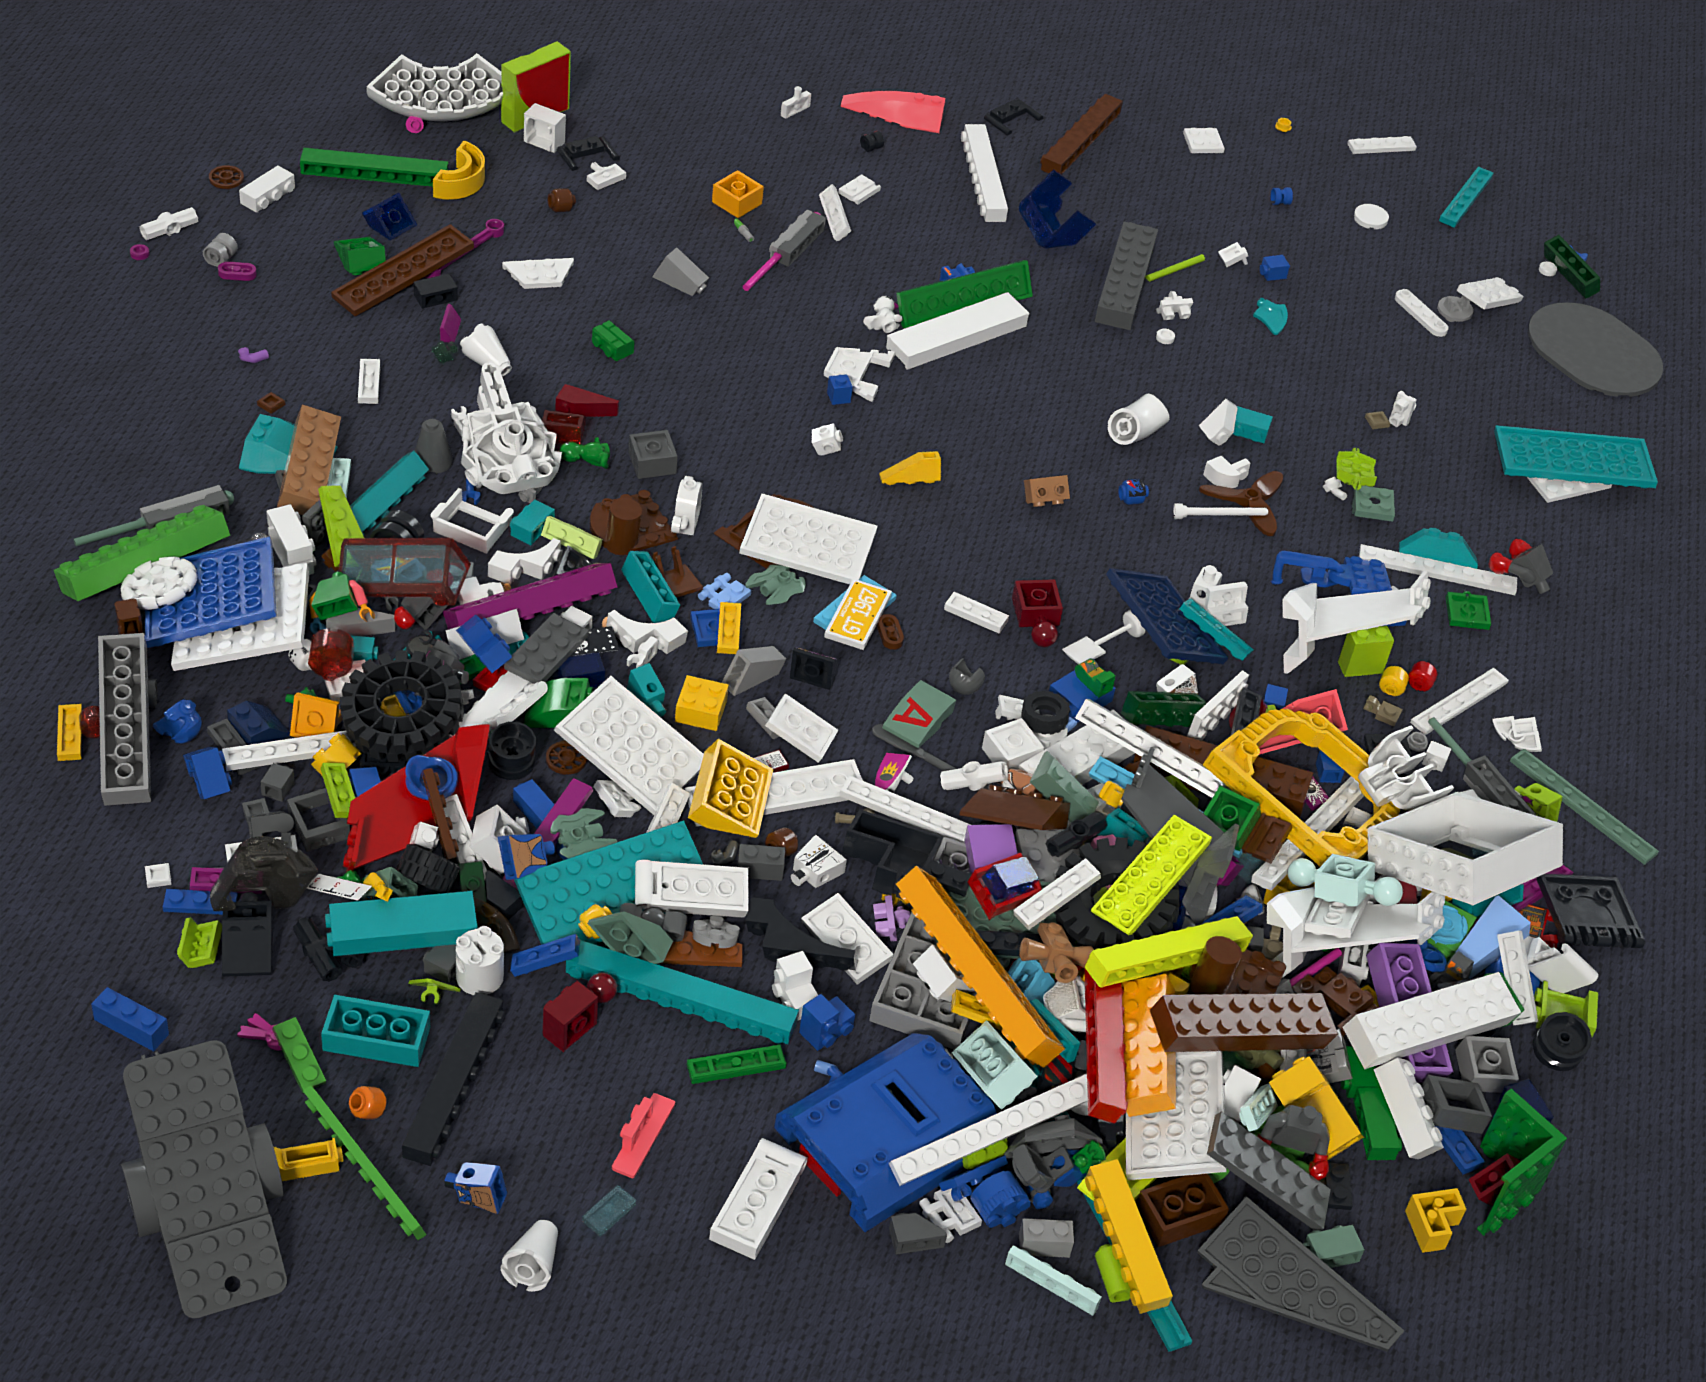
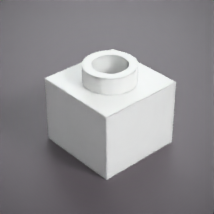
[1422,741,1451,772]

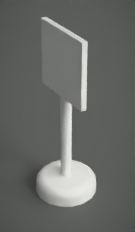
[1062,610,1145,664]

